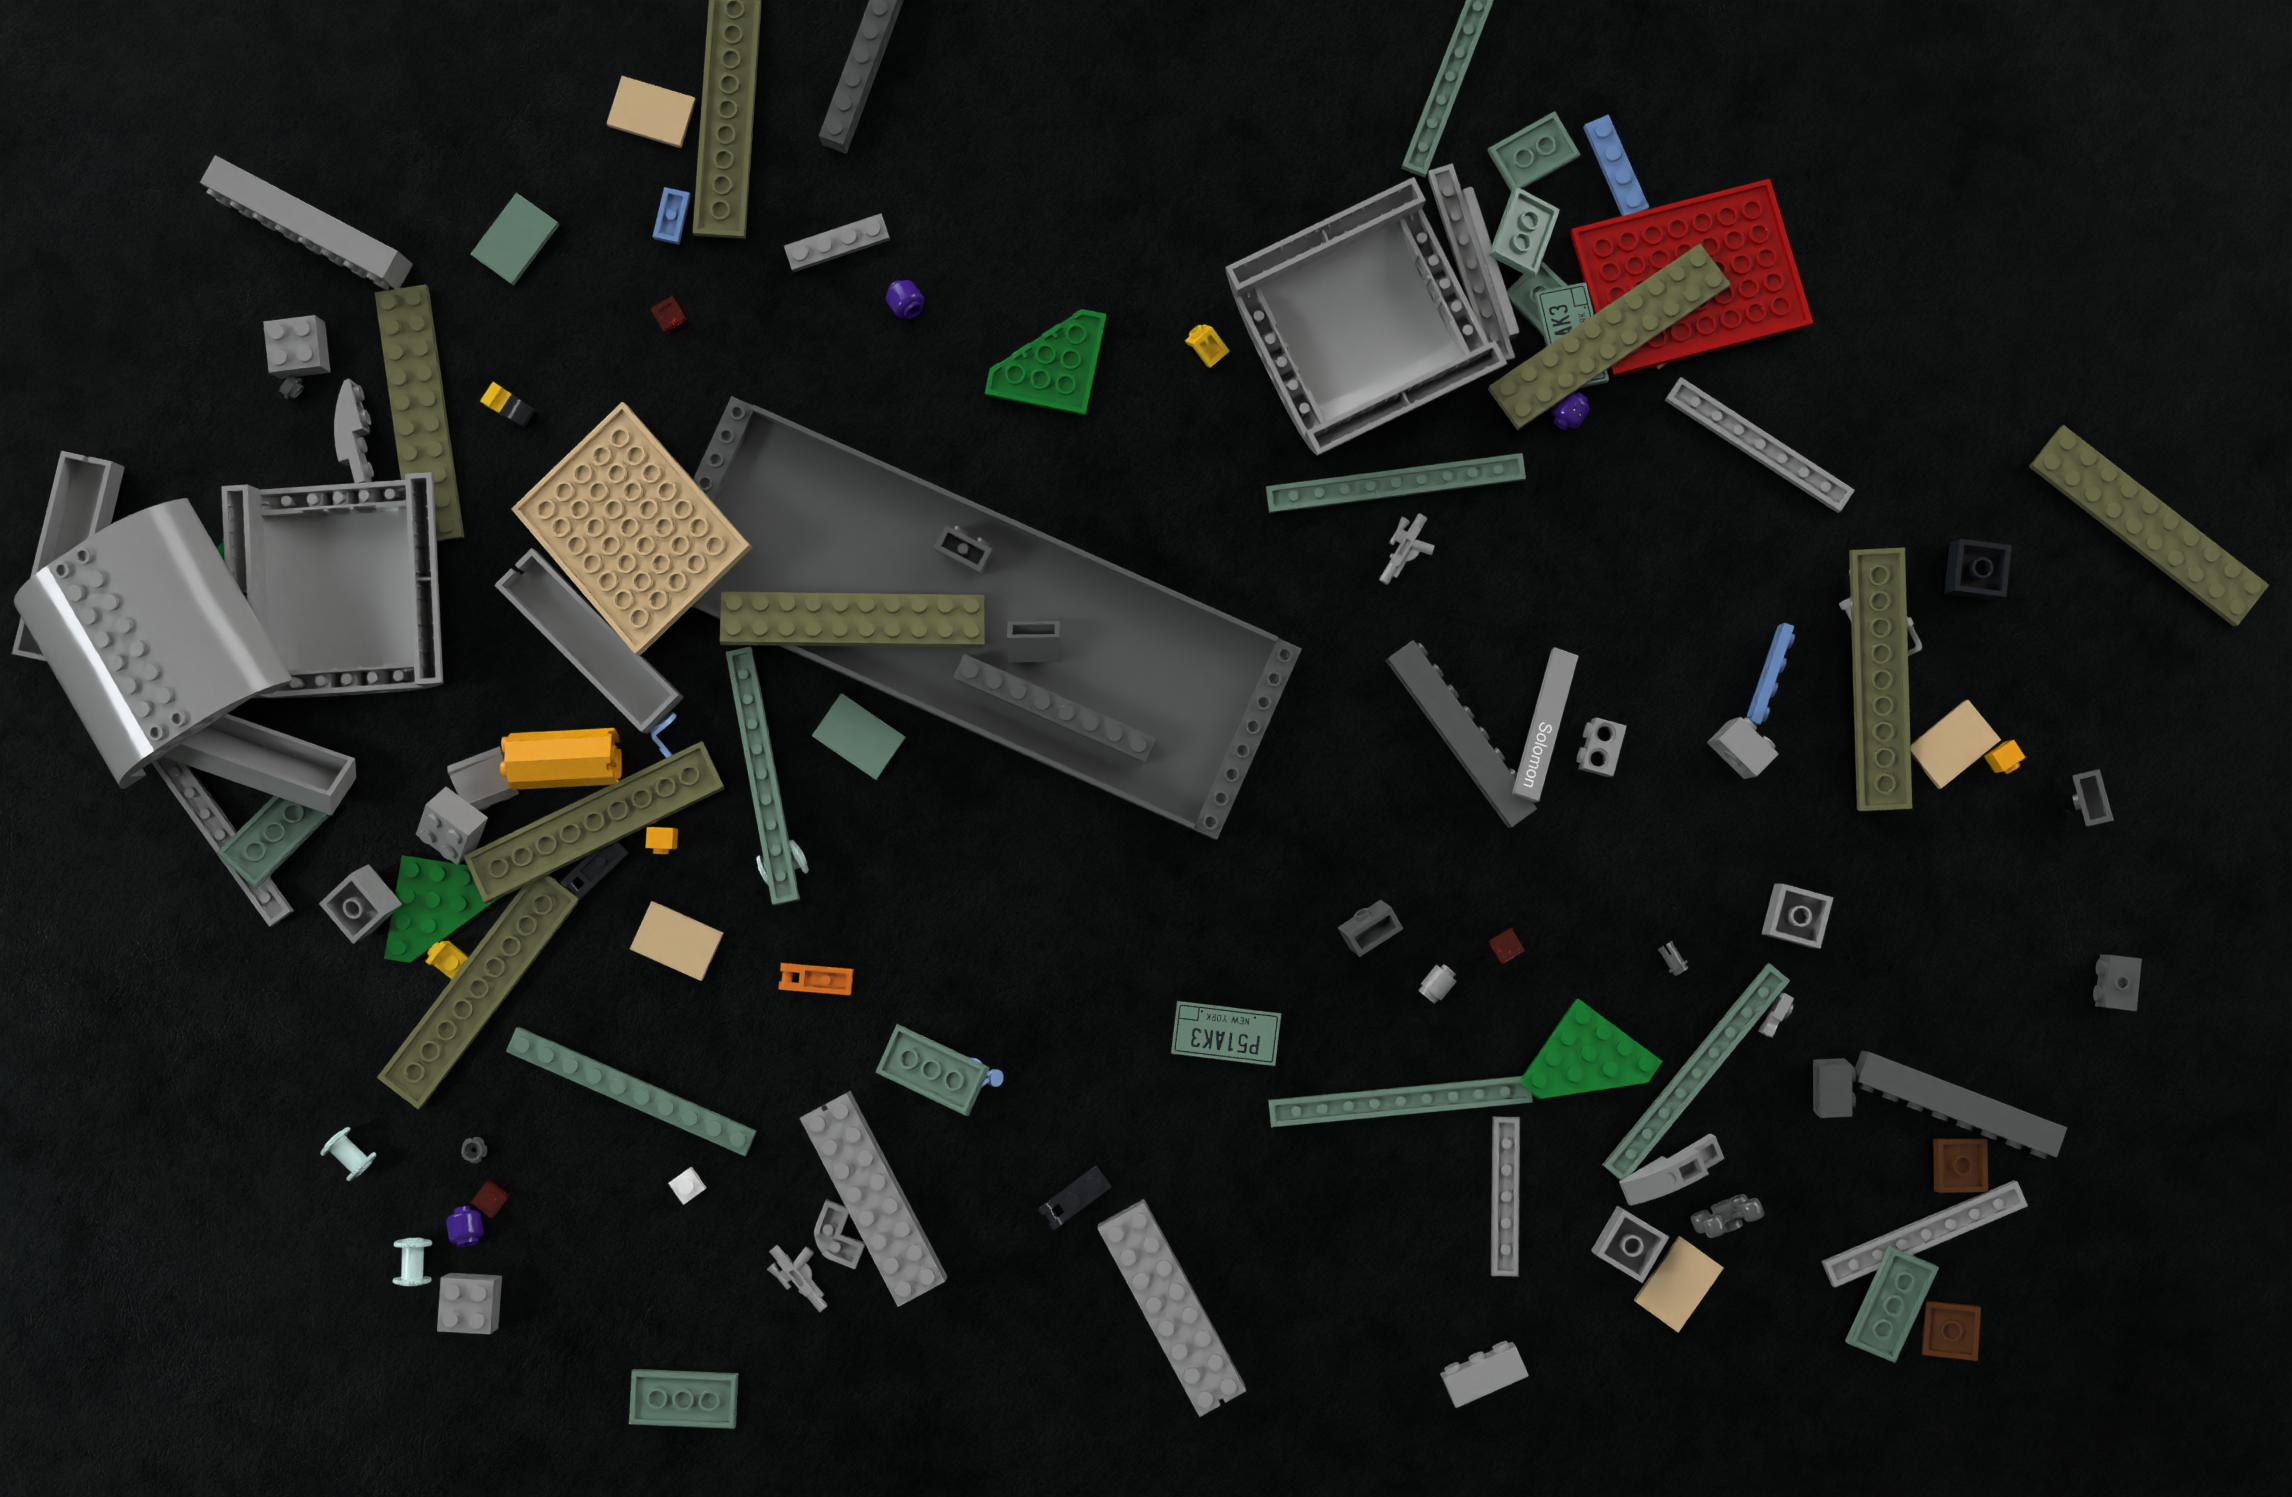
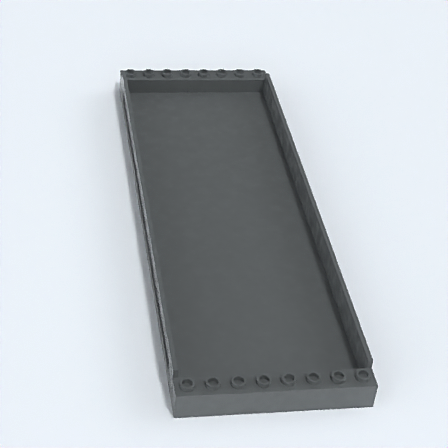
[691,396,1302,840]

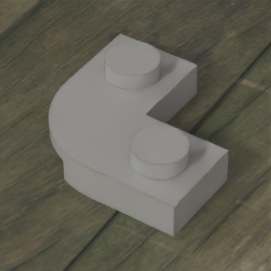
[814,1199,865,1269]

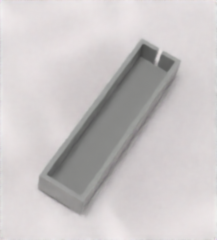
[200,155,413,290]
[12,451,125,661]
[495,548,684,734]
[162,714,356,815]
[800,1091,947,1307]
[1098,1199,1246,1417]

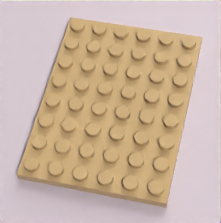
[511,402,753,656]

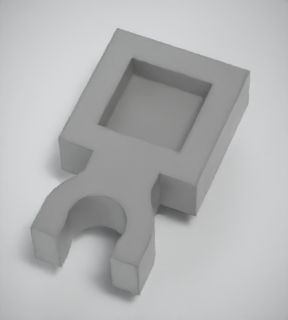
[1758,993,1794,1037]

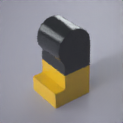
[480,382,536,428]

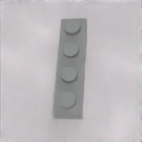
[784,214,890,272]

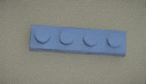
[1583,115,1649,216]
[1746,623,1795,726]

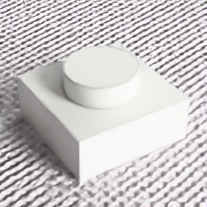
[668,1167,706,1205]

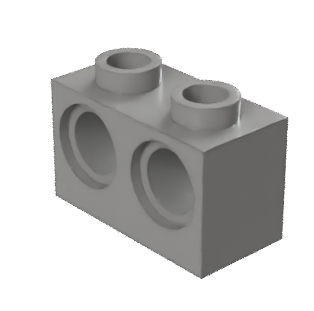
[1577,718,1626,777]

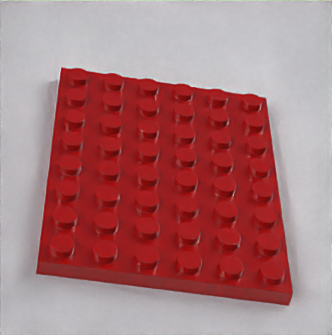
[1570,179,1813,377]

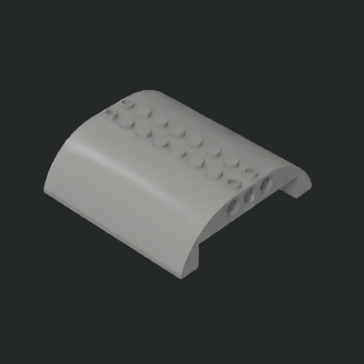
[1225,177,1507,456]
[222,472,443,698]
[14,498,293,789]

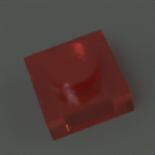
[650,296,687,333]
[1488,928,1525,964]
[471,1180,510,1218]

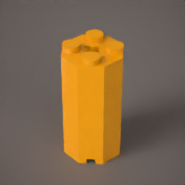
[500,728,622,790]

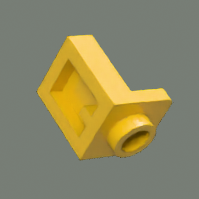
[1185,325,1229,368]
[425,941,469,979]

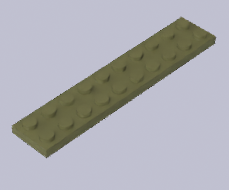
[693,0,762,239]
[1488,244,1731,430]
[375,284,464,542]
[2029,425,2269,626]
[1849,548,1912,811]
[720,592,985,648]
[464,741,725,904]
[377,874,579,1109]

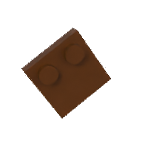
[1933,1138,1988,1193]
[1921,1300,1981,1361]

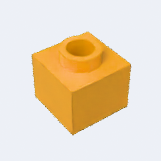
[1984,740,2025,774]
[646,827,678,854]

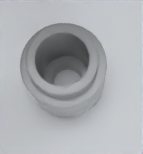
[1418,964,1457,1004]

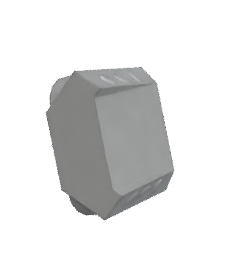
[448,746,520,811]

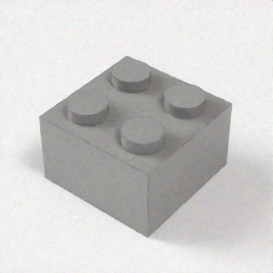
[263,315,331,379]
[1707,717,1778,779]
[416,787,488,865]
[319,864,402,944]
[1762,884,1833,948]
[1591,1206,1669,1283]
[437,1273,502,1334]

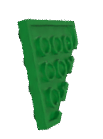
[985,309,1107,416]
[384,855,503,963]
[1517,999,1663,1099]

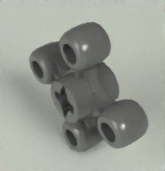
[1691,1194,1764,1238]

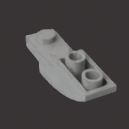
[334,379,374,483]
[1619,1134,1724,1205]

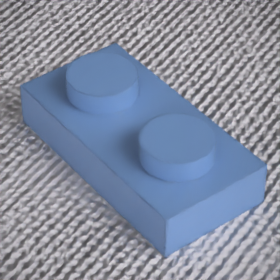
[652,187,691,245]

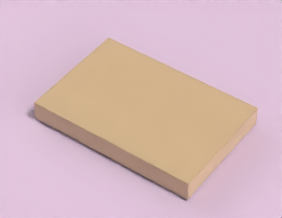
[607,76,697,148]
[1910,700,2001,789]
[630,901,724,981]
[1634,1236,1723,1333]

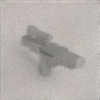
[1379,514,1435,585]
[767,1245,828,1312]

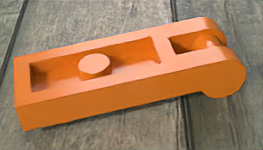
[778,963,854,995]

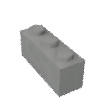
[1440,1341,1529,1408]

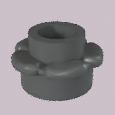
[279,375,304,399]
[461,1137,487,1163]

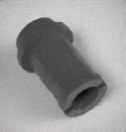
[1657,941,1688,976]

